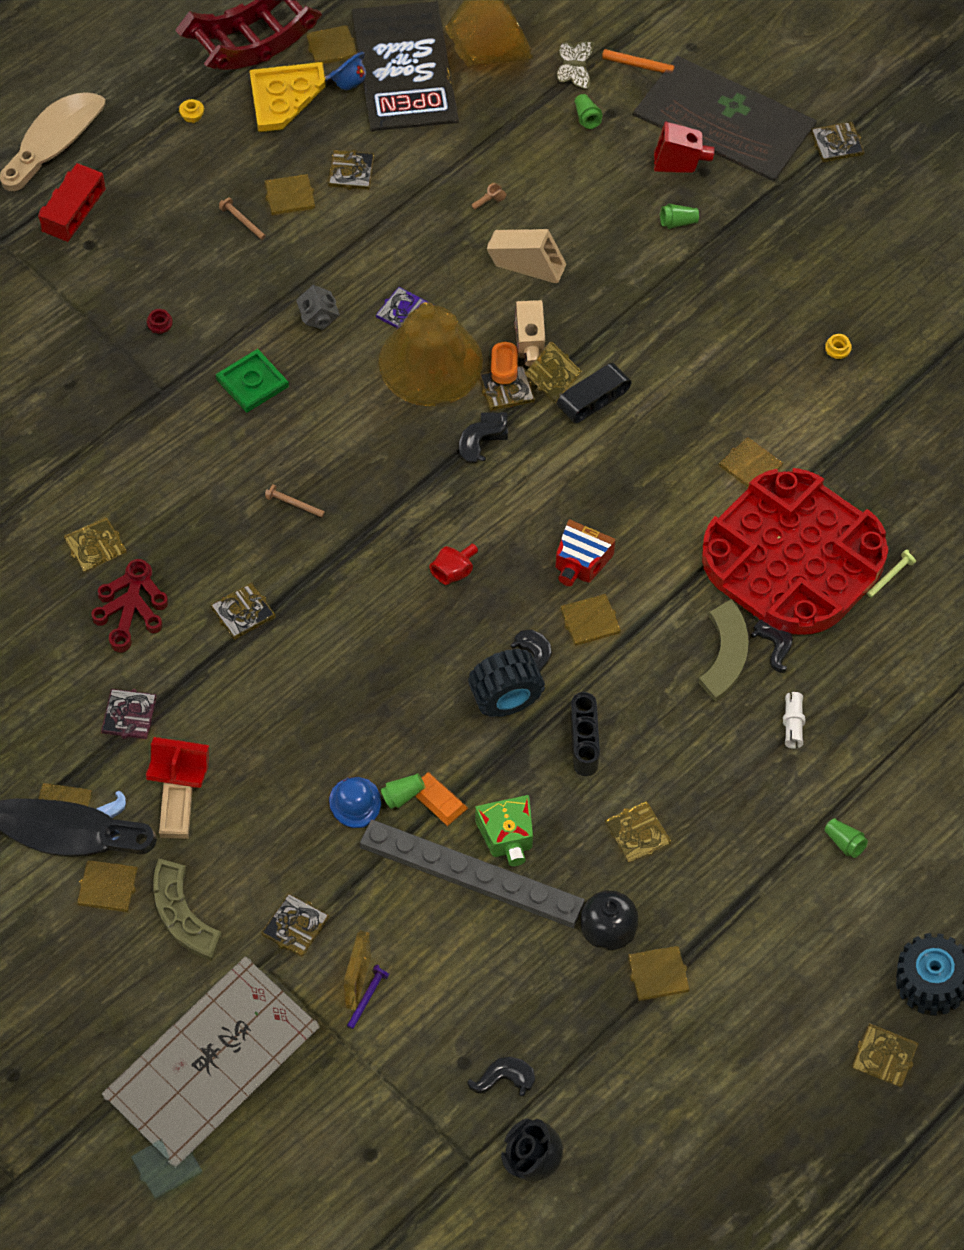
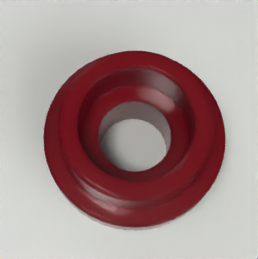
[147,309,173,334]

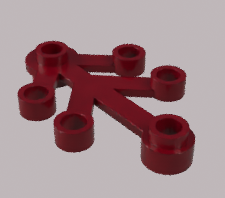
[91,559,168,653]

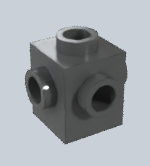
[296,285,340,330]

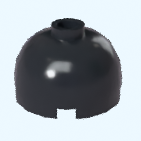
[580,890,639,950]
[501,1118,563,1182]

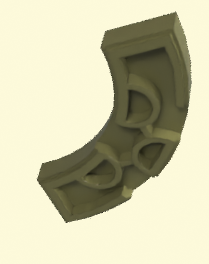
[698,599,749,702]
[153,858,222,961]

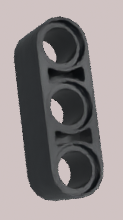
[556,363,632,423]
[570,692,600,777]

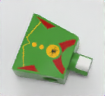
[475,795,533,866]

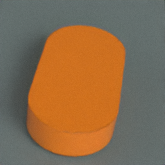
[491,342,518,384]

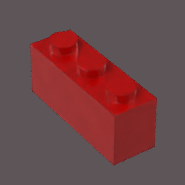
[38,163,106,242]

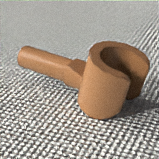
[471,183,506,210]

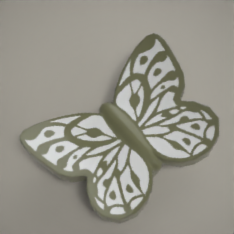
[557,41,594,89]

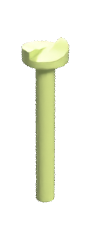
[867,550,916,598]

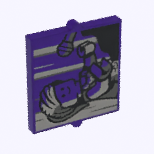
[376,287,436,337]

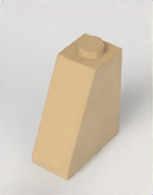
[487,229,566,283]

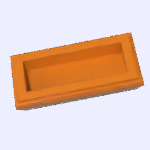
[415,772,468,826]

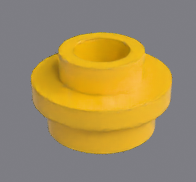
[179,99,204,123]
[825,334,851,359]

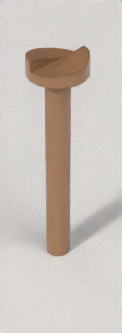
[219,198,265,240]
[265,484,325,517]

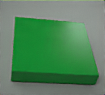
[216,349,289,413]

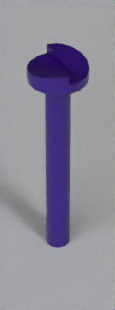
[347,965,390,1029]

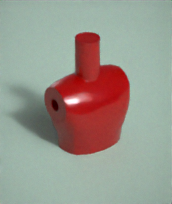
[429,544,478,585]

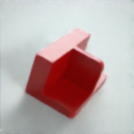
[146,737,209,788]

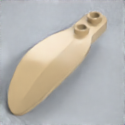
[0,93,106,191]

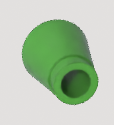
[575,94,602,129]
[660,204,699,229]
[381,773,426,809]
[824,818,868,858]

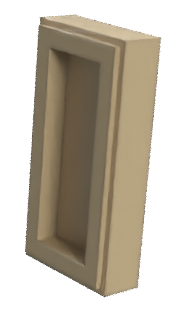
[159,783,193,839]

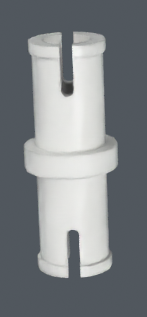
[783,692,805,749]

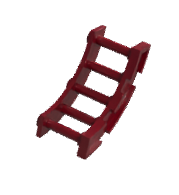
[175,0,322,70]

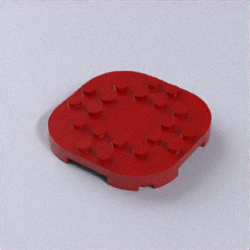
[702,468,888,635]

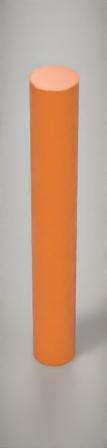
[602,49,675,75]

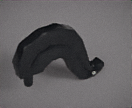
[459,415,508,463]
[751,620,793,673]
[511,629,552,672]
[467,1056,535,1096]

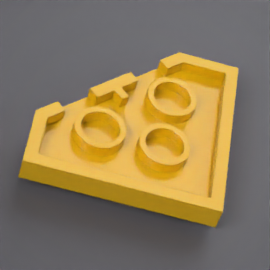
[249,62,325,132]

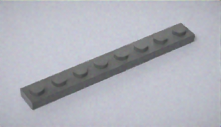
[360,819,585,929]

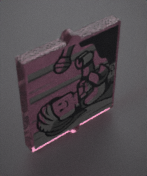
[101,689,157,739]

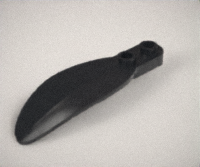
[0,798,157,857]

